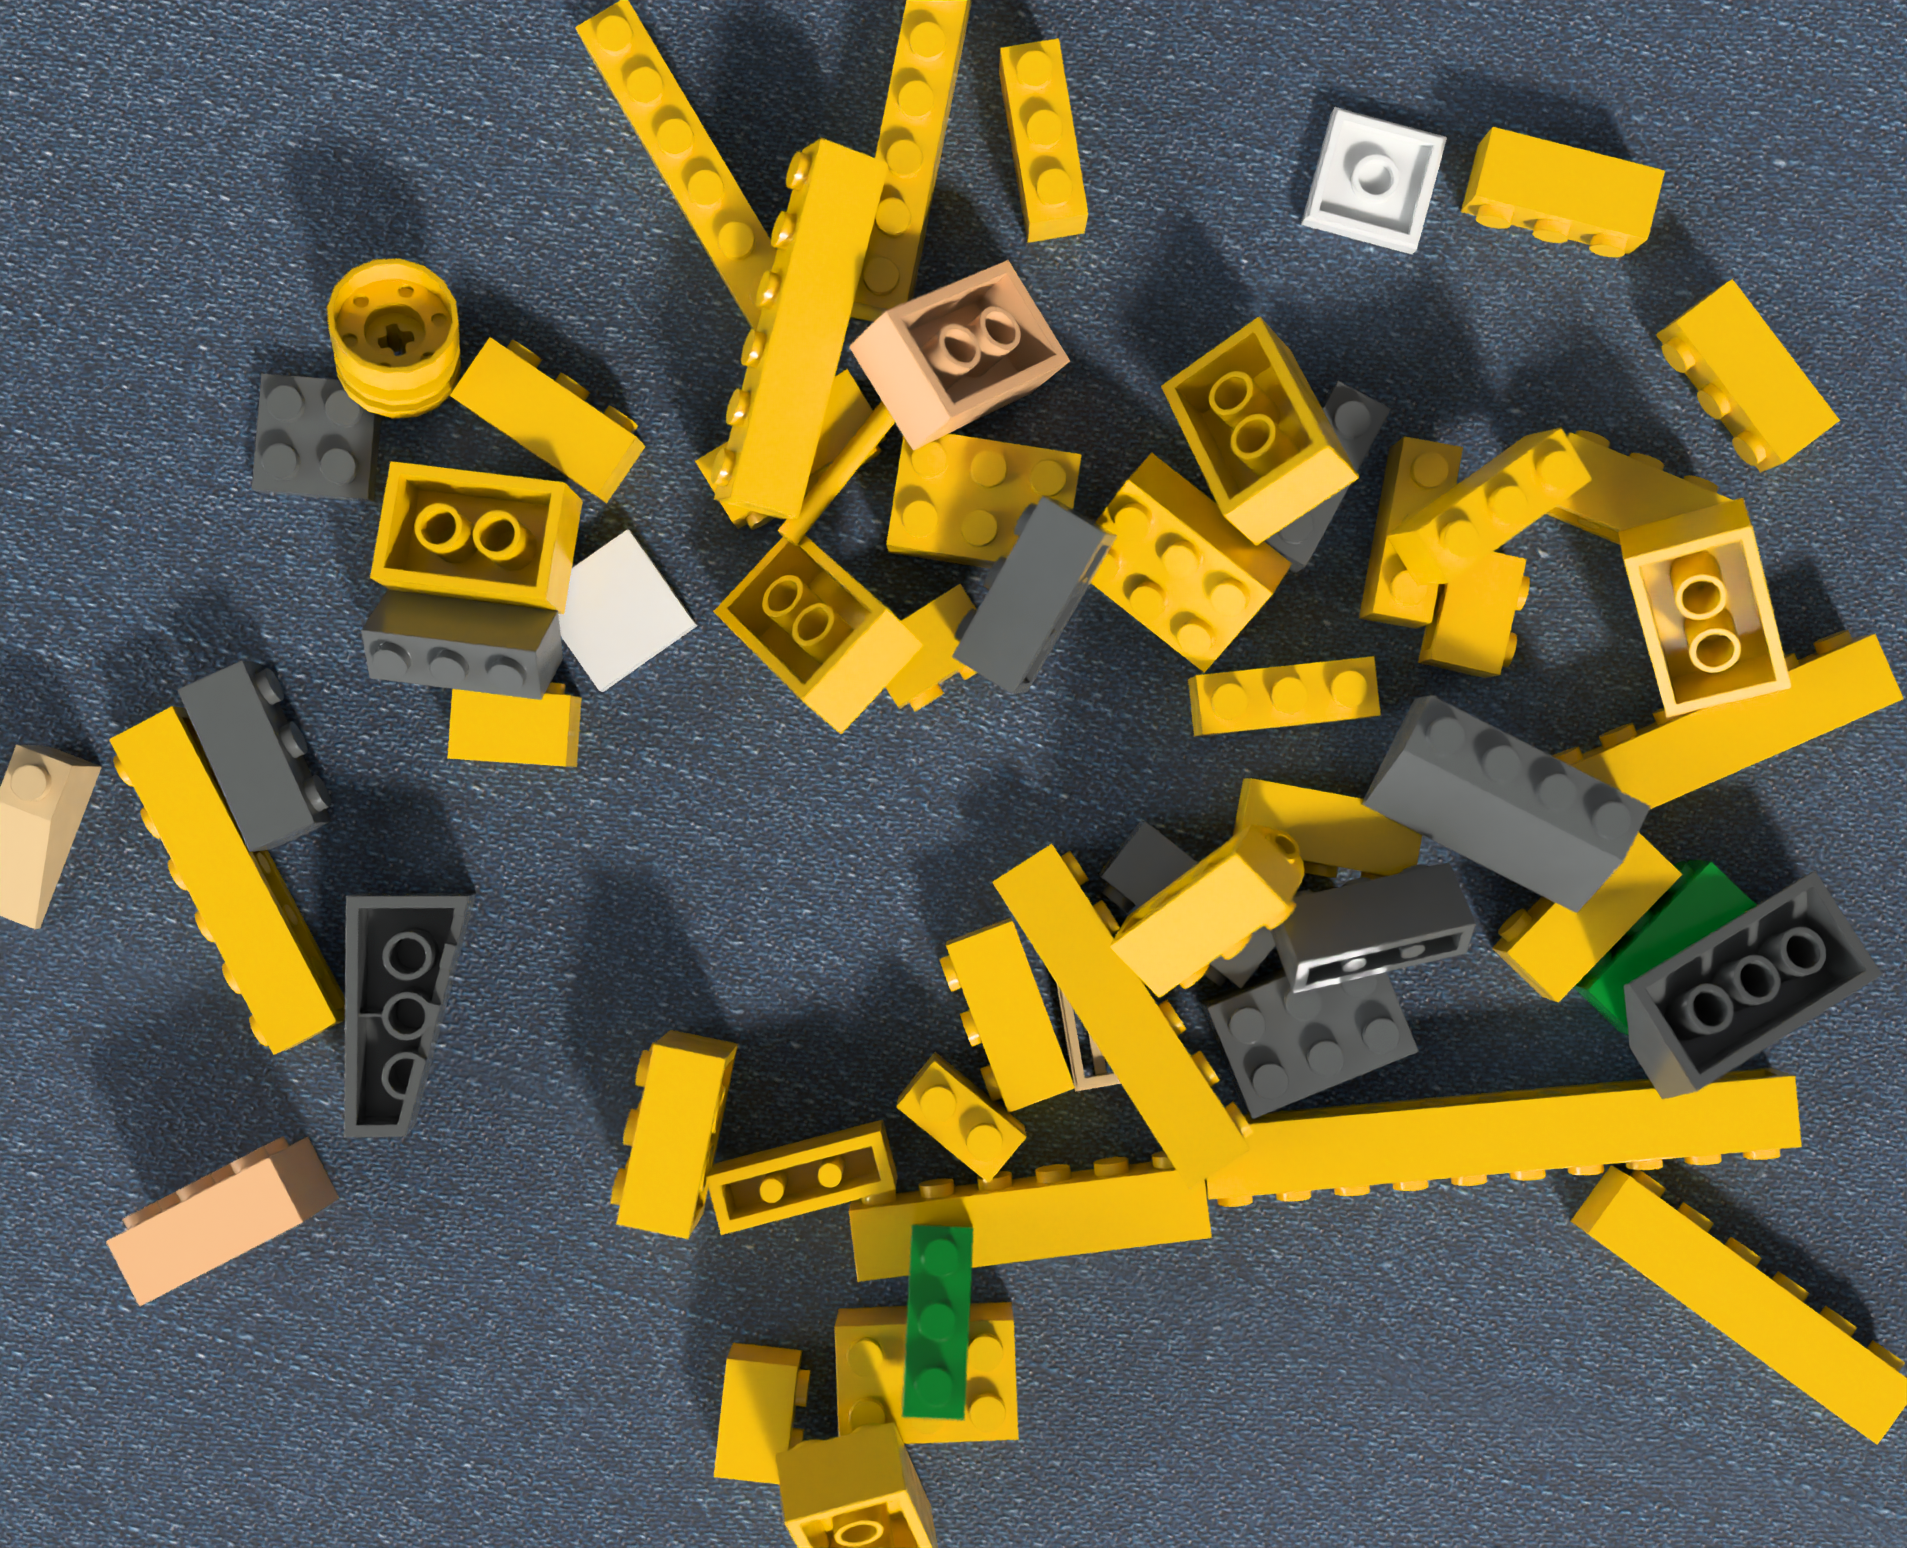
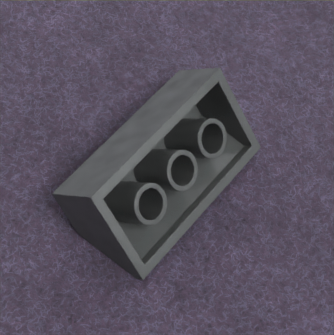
[1361,695,1651,913]
[1624,871,1882,1099]

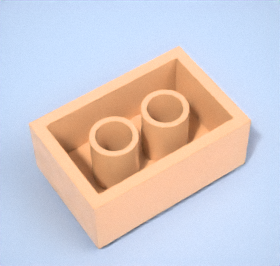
[849,260,1070,450]
[106,1136,339,1307]

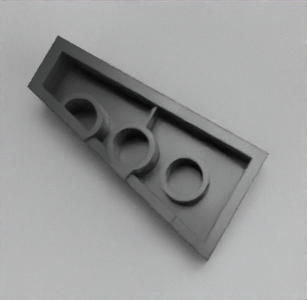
[344,893,476,1138]

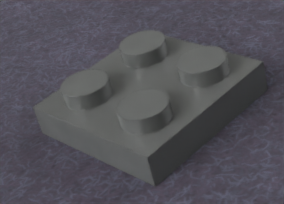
[252,373,382,502]

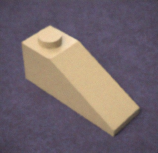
[0,745,102,929]

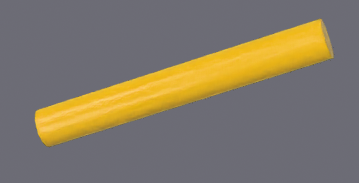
[778,401,895,546]

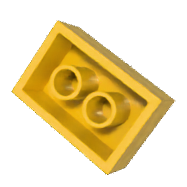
[1161,316,1359,546]
[886,434,1082,569]
[1091,452,1292,673]
[370,461,583,614]
[1618,498,1792,717]
[713,535,924,734]
[611,1030,738,1239]
[834,1302,1019,1444]
[775,1422,938,1548]

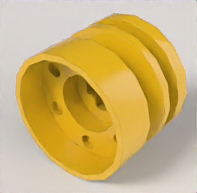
[327,259,461,419]

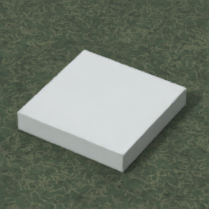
[1301,107,1447,255]
[558,529,698,692]

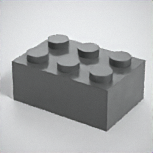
[1199,967,1419,1119]

